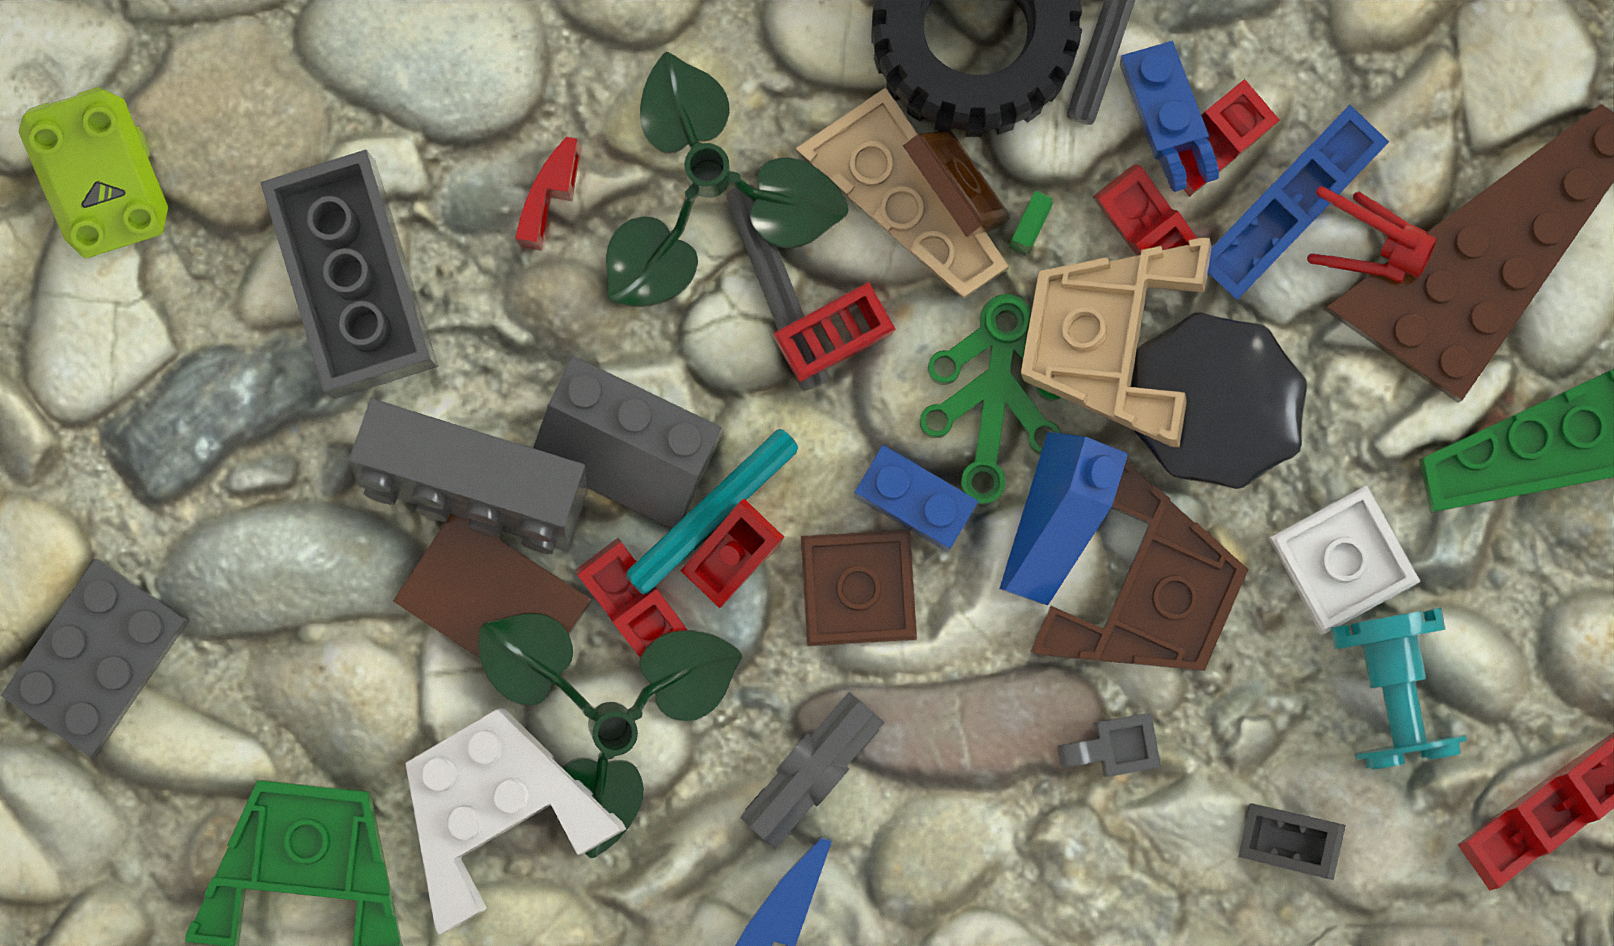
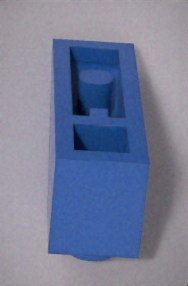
[999,432,1128,605]

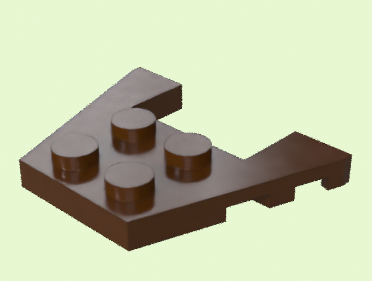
[1030,459,1249,671]

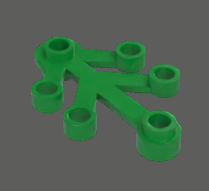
[920,294,1061,505]

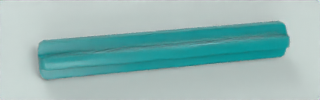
[626,429,798,595]

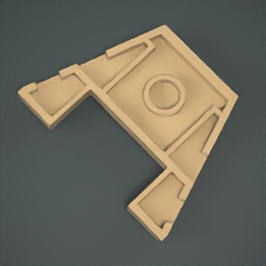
[1021,238,1212,447]

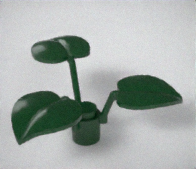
[606,52,849,307]
[478,613,742,858]

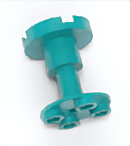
[1330,608,1467,770]

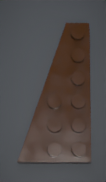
[1323,104,1614,403]

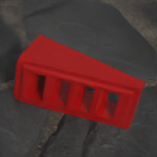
[773,282,896,383]

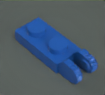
[1120,40,1219,192]

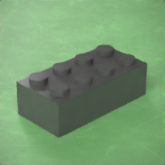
[260,149,439,399]
[348,398,588,554]

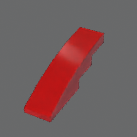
[1457,732,1614,891]

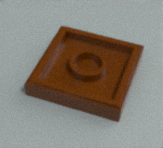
[903,131,1010,237]
[801,530,917,646]

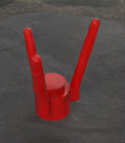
[1307,186,1437,284]

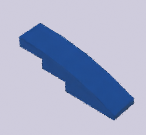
[1208,105,1389,300]
[735,836,832,946]

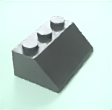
[533,355,724,529]

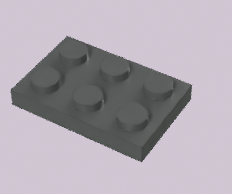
[0,559,190,757]

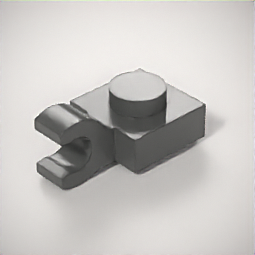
[1058,713,1161,777]

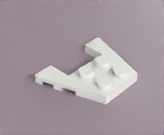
[405,708,626,935]

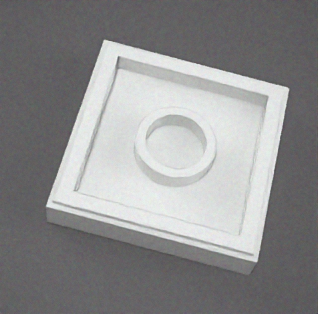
[1268,485,1420,635]

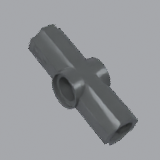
[740,692,885,849]

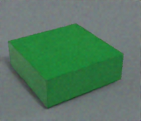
[1008,190,1054,256]

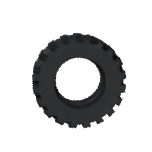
[871,0,1082,137]

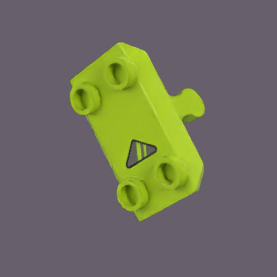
[19,87,168,258]

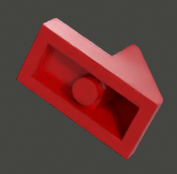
[680,499,784,608]

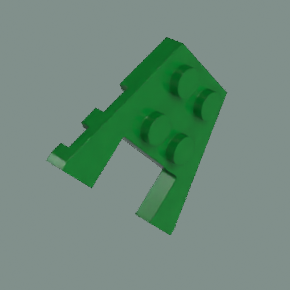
[185,780,403,946]

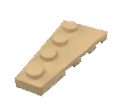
[795,87,1009,300]

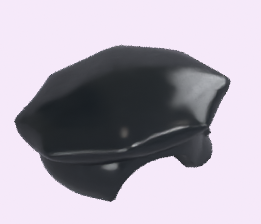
[1131,312,1307,489]

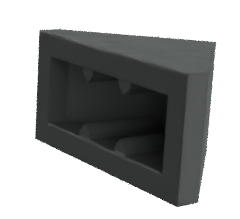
[1238,803,1346,880]

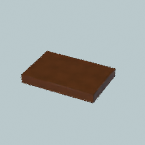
[393,514,592,658]

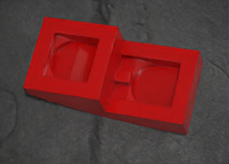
[1158,79,1280,197]
[515,137,581,251]
[1092,164,1197,255]
[575,537,688,658]

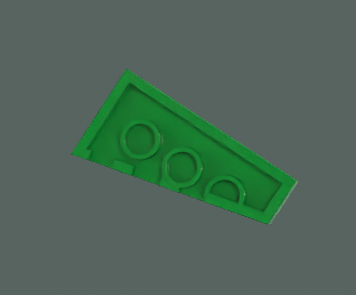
[1419,369,1614,513]

